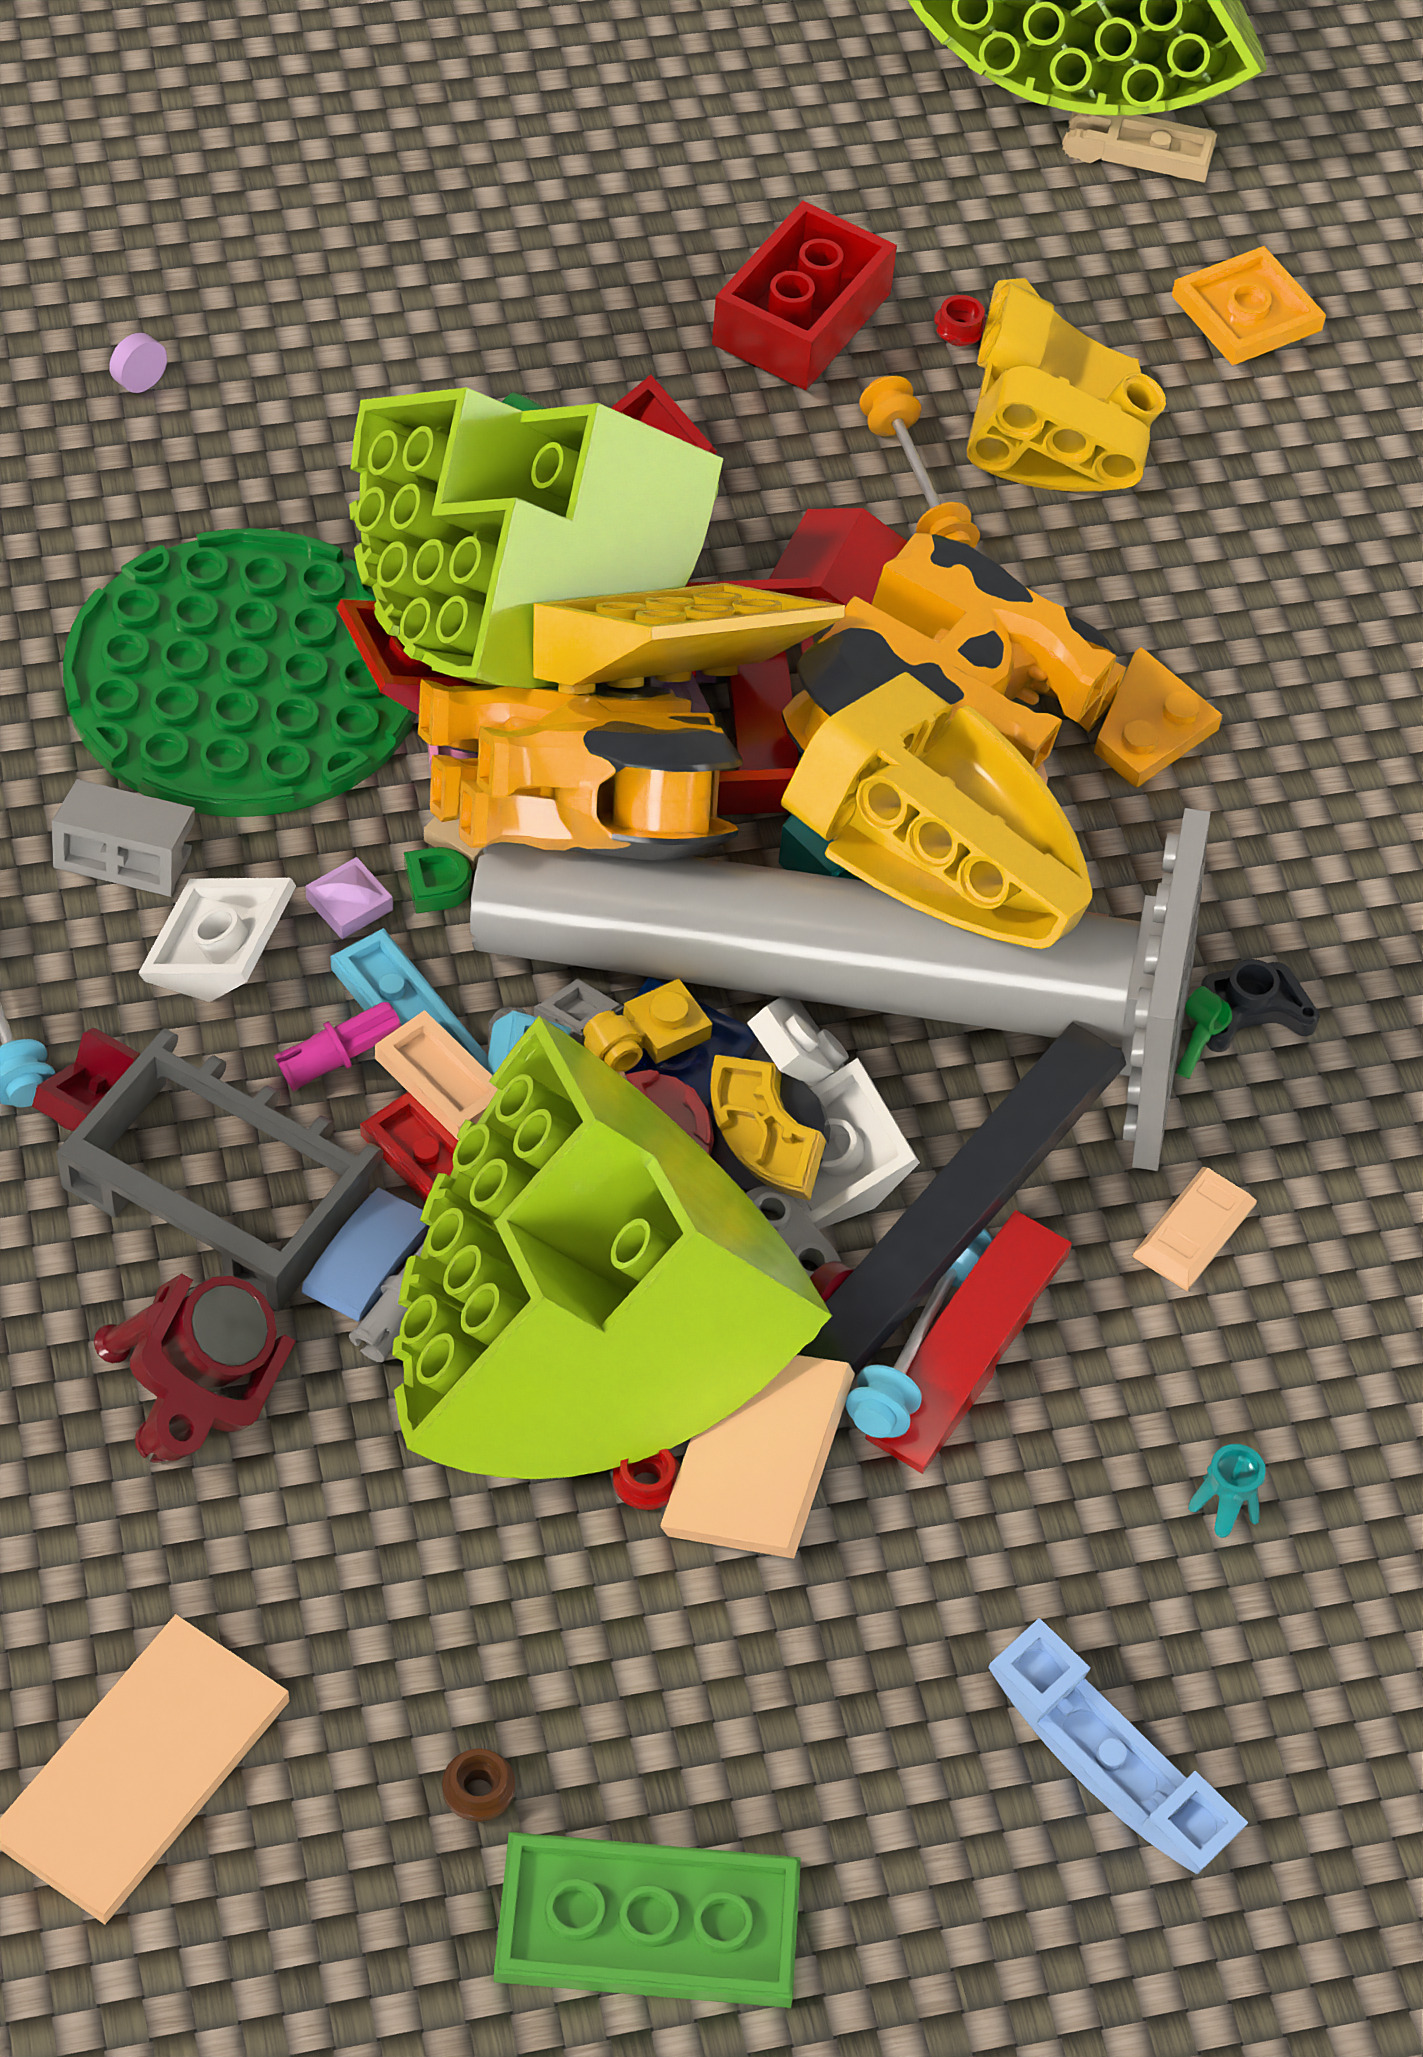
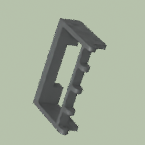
[56,1028,384,1312]

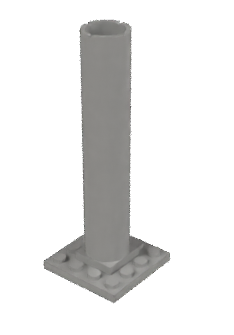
[470,808,1211,1171]

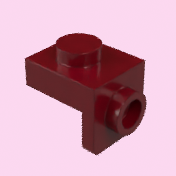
[32,1028,140,1131]

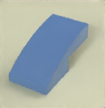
[302,1187,430,1322]

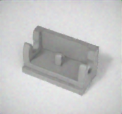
[52,779,195,897]

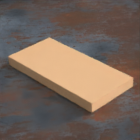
[0,1614,289,1925]

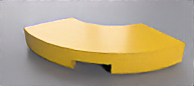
[710,1055,826,1201]

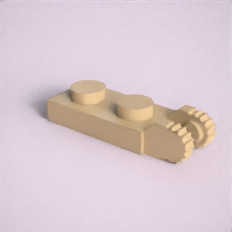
[1062,111,1217,183]

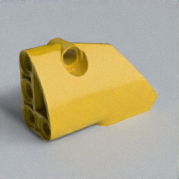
[966,278,1166,492]

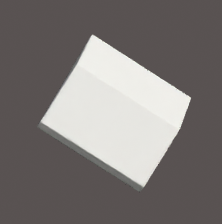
[139,878,296,1002]
[793,1058,920,1229]

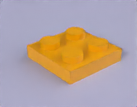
[1171,246,1326,366]

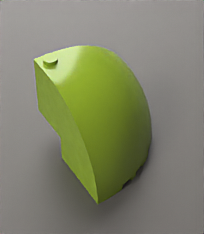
[907,0,1267,116]
[349,387,723,688]
[392,1015,832,1479]

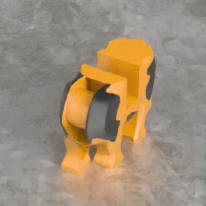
[781,533,1127,771]
[418,679,743,860]

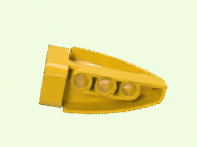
[781,672,1092,949]

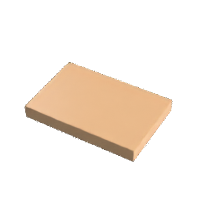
[660,1355,855,1559]

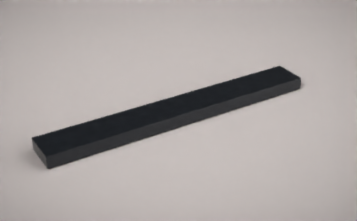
[797,1022,1127,1379]

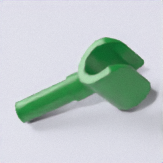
[1175,986,1232,1079]

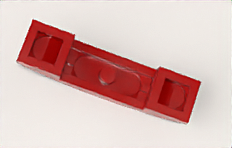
[726,650,799,771]

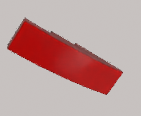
[865,1210,1072,1474]

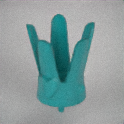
[1188,1444,1266,1538]

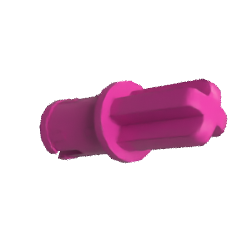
[274,1002,402,1092]

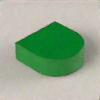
[404,847,471,914]

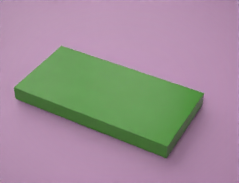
[494,1832,801,2008]

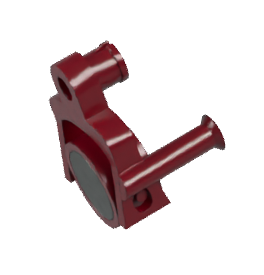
[94,1273,296,1463]

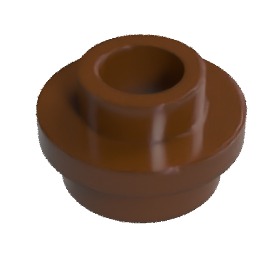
[442,1748,515,1822]

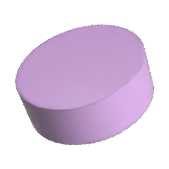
[110,333,167,393]

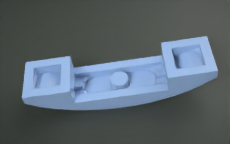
[988,1618,1248,1875]

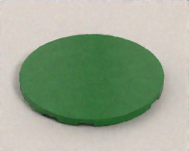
[63,528,417,817]

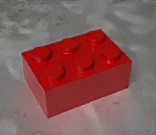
[712,200,897,391]

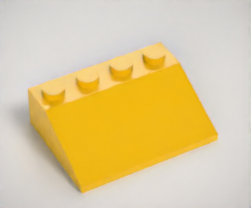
[533,583,845,694]

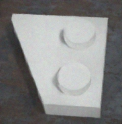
[747,997,849,1087]

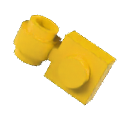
[583,978,712,1072]

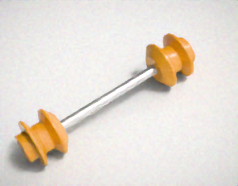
[859,376,980,548]

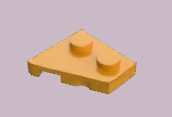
[1094,647,1222,788]

